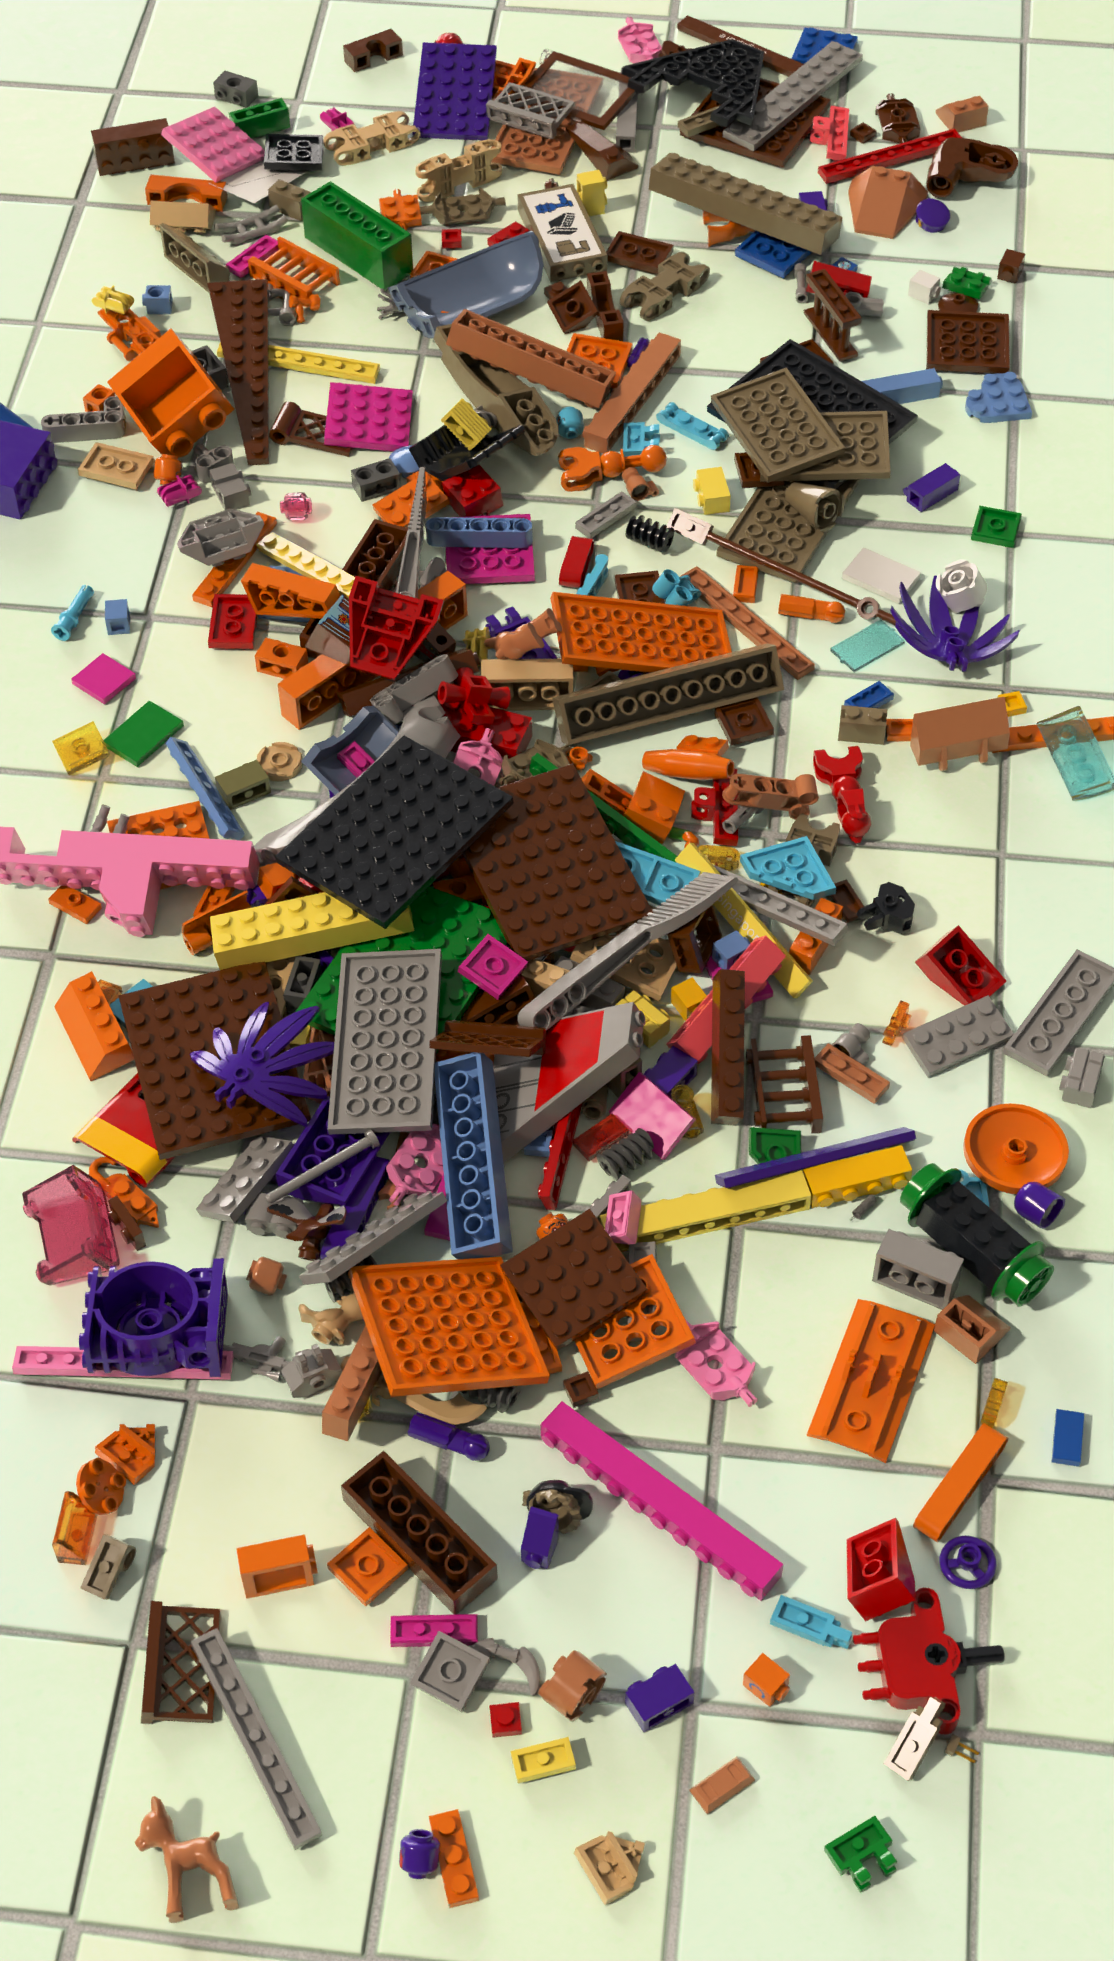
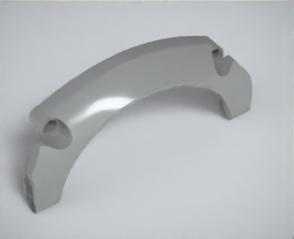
[254,693,460,867]

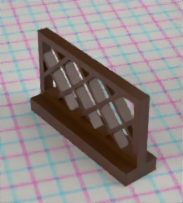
[429,1020,546,1057]
[141,1601,220,1724]

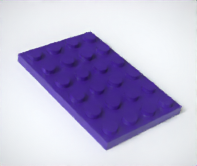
[412,42,497,141]

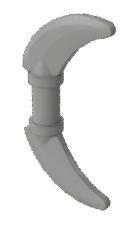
[471,1638,540,1696]

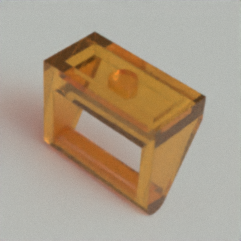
[52,1491,98,1565]

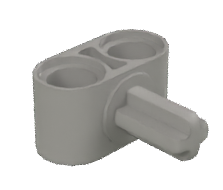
[193,443,234,483]

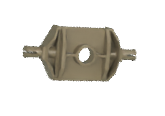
[420,187,506,224]
[499,739,572,786]

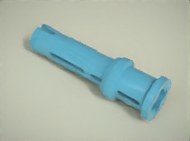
[51,585,94,641]

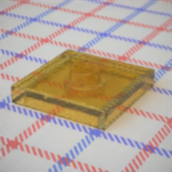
[52,721,111,776]

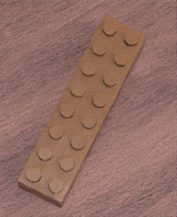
[446,309,616,408]

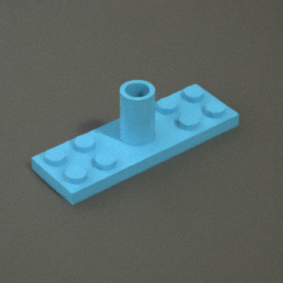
[615,841,700,906]

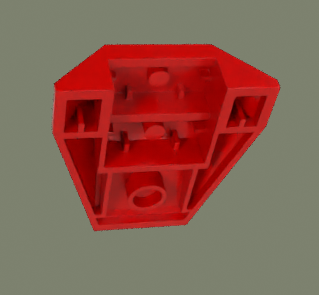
[349,576,444,680]

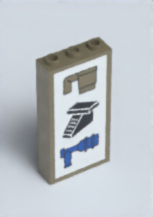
[517,184,607,282]

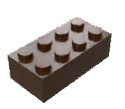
[91,118,175,176]

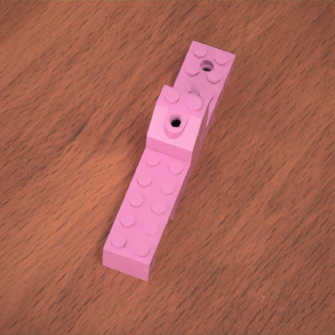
[0,826,260,937]

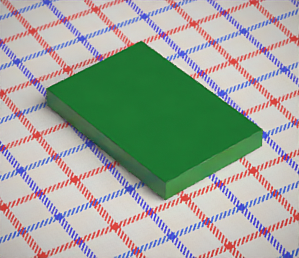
[102,700,184,767]

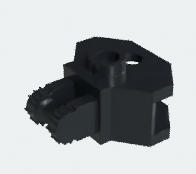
[856,882,915,934]

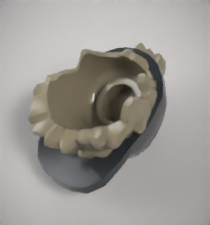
[522,1480,593,1534]

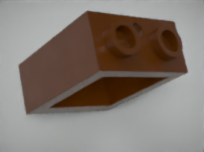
[667,904,722,973]

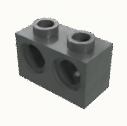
[351,458,401,502]

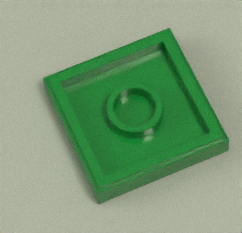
[971,506,1022,548]

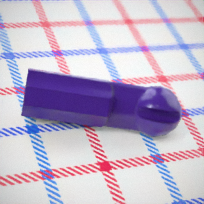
[408,1412,490,1461]

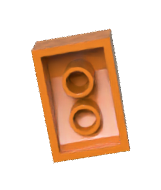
[624,771,685,844]

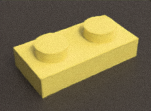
[510,1737,576,1784]

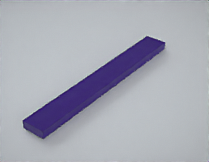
[715,1127,916,1188]

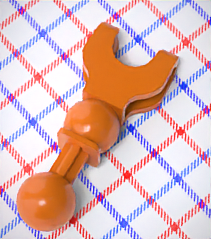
[558,445,667,492]

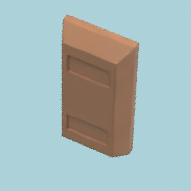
[689,1756,755,1814]

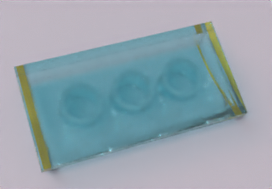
[1036,705,1114,801]

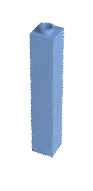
[862,368,943,404]

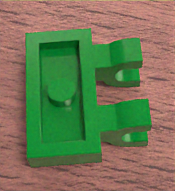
[824,1815,897,1893]

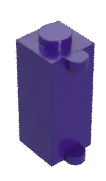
[903,463,961,512]

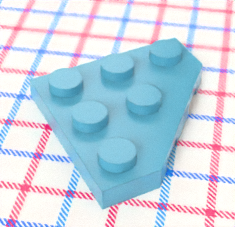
[740,836,836,900]

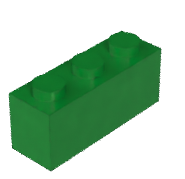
[229,98,290,138]

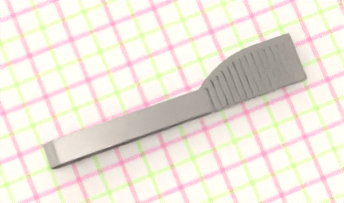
[396,467,427,598]
[518,872,738,1031]

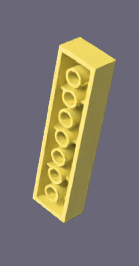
[210,892,414,970]

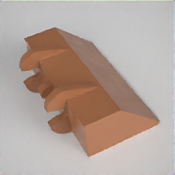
[910,697,1010,771]

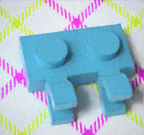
[623,422,660,457]

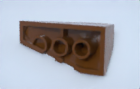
[566,121,639,181]

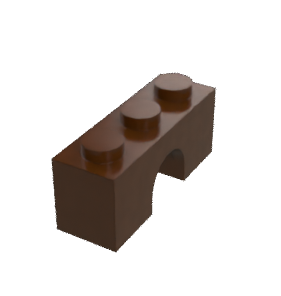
[343,28,403,72]

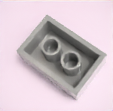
[872,1229,964,1310]

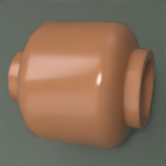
[246,1256,287,1295]

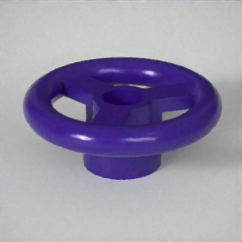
[939,1536,997,1589]

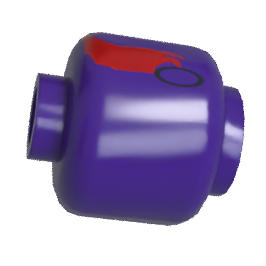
[399,1829,440,1879]

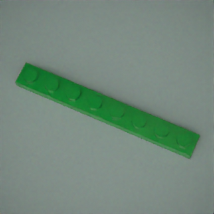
[529,753,677,863]

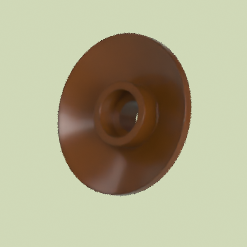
[938,292,978,312]

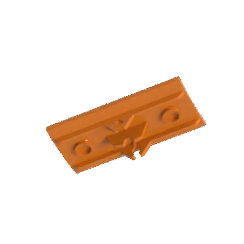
[807,1299,935,1463]

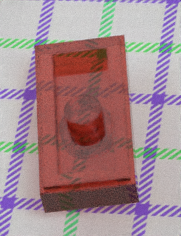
[573,1113,629,1162]

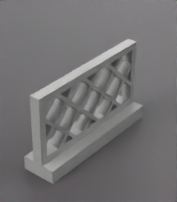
[486,82,575,139]

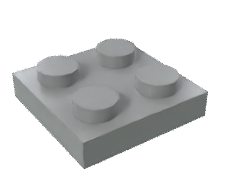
[410,1631,491,1712]

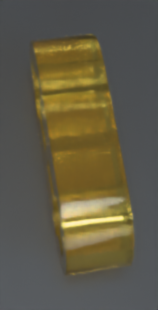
[698,845,740,871]
[980,1378,1008,1428]

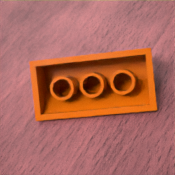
[54,971,134,1081]

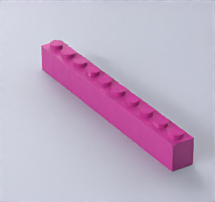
[541,1401,784,1601]

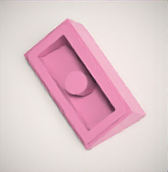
[605,1190,641,1244]

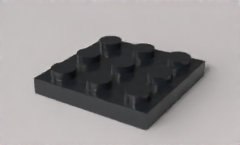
[264,134,323,172]

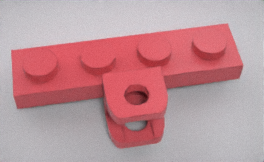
[810,106,849,161]

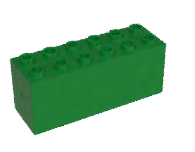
[301,181,413,291]

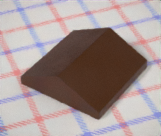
[547,280,599,334]

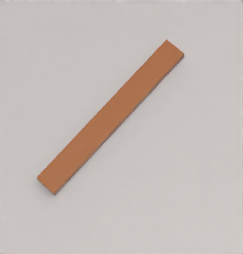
[680,566,815,680]

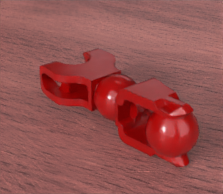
[813,746,871,843]

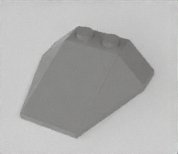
[177,508,264,567]

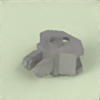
[281,1344,342,1398]

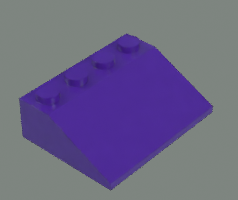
[276,1096,390,1205]

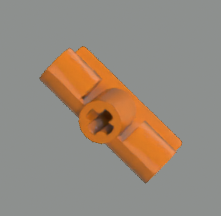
[182,890,252,955]

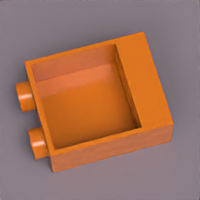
[107,328,235,458]

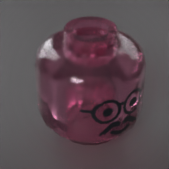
[280,492,312,521]

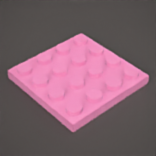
[161,106,265,182]

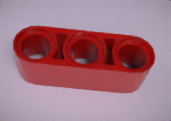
[559,536,594,589]

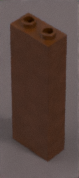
[337,648,480,717]

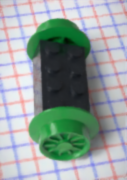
[900,1163,1054,1307]

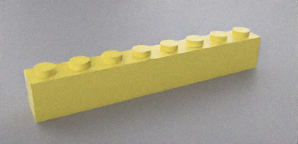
[600,1170,811,1252]

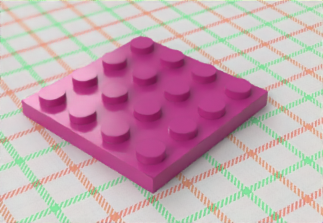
[324,382,413,451]
[446,514,535,584]

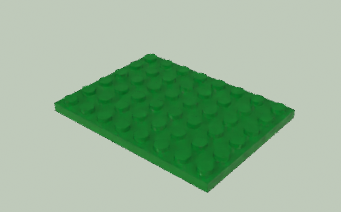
[296,886,509,1055]

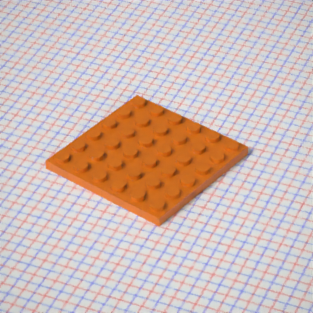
[348,1257,550,1397]

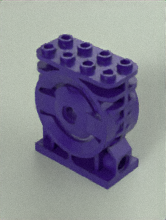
[79,1258,228,1377]

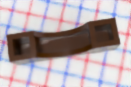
[587,271,624,341]

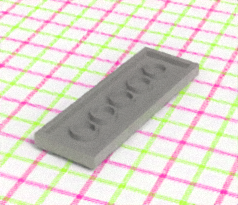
[1003,949,1114,1077]
[299,1191,447,1285]

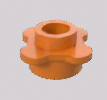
[566,747,593,770]

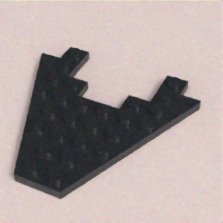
[621,39,764,127]

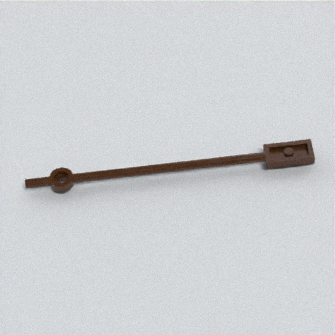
[667,508,896,626]

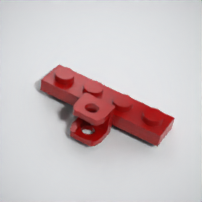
[691,768,738,846]

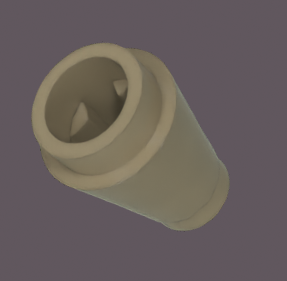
[582,1084,608,1120]

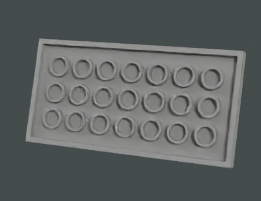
[327,949,442,1135]

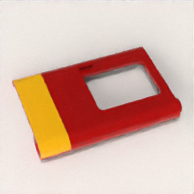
[72,1073,176,1188]

